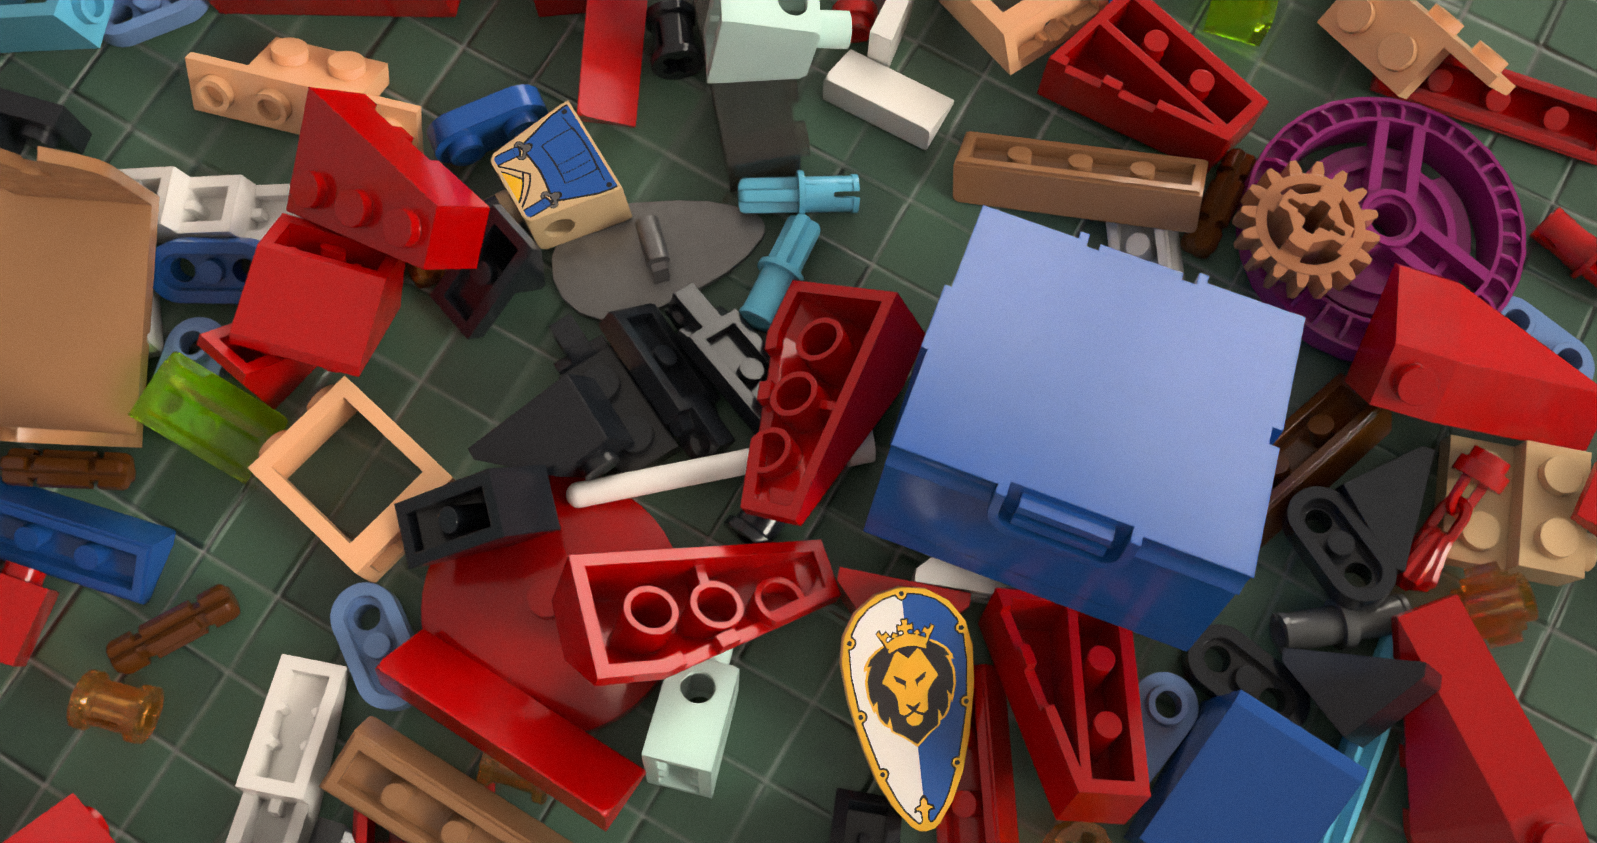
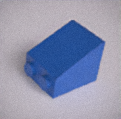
[1123,690,1369,843]

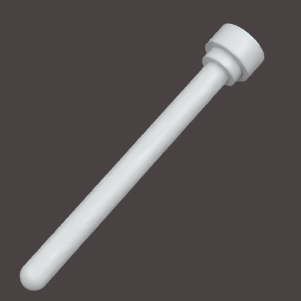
[566,431,876,508]

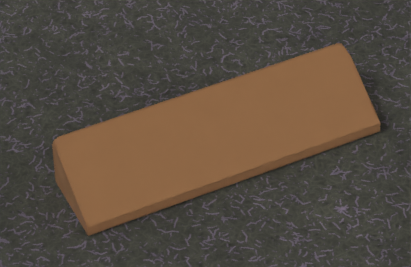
[953,131,1209,233]
[319,716,573,843]

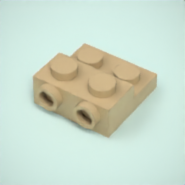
[1434,435,1597,587]

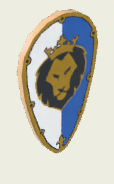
[839,586,974,831]

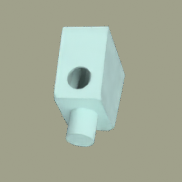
[704,0,852,84]
[641,648,740,798]

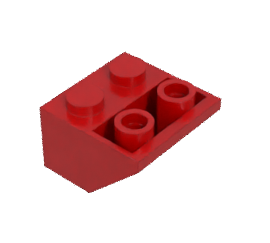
[229,213,405,377]

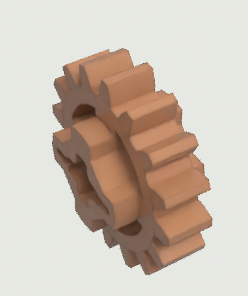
[1232,160,1380,299]

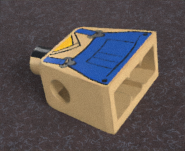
[483,100,632,249]

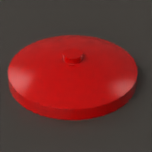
[421,475,673,733]

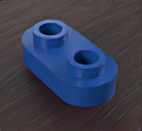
[426,84,548,166]
[153,237,260,304]

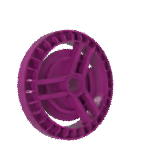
[1236,97,1526,362]

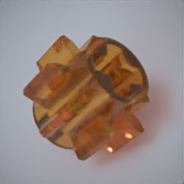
[1449,561,1538,649]

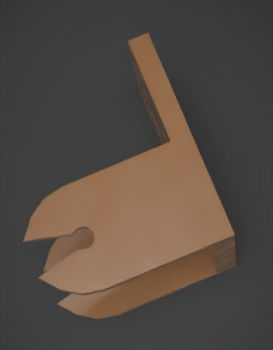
[0,146,160,448]

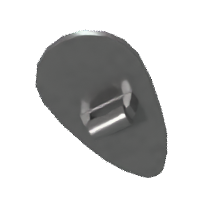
[552,200,765,322]

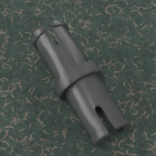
[1269,593,1412,654]

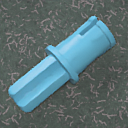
[737,170,860,215]
[738,213,820,332]

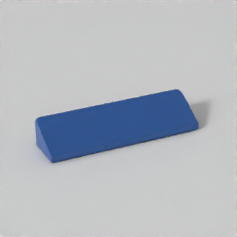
[0,476,176,605]

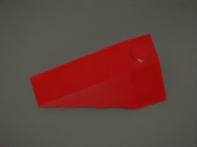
[1345,263,1597,451]
[740,280,926,526]
[551,539,841,686]
[1391,594,1590,843]

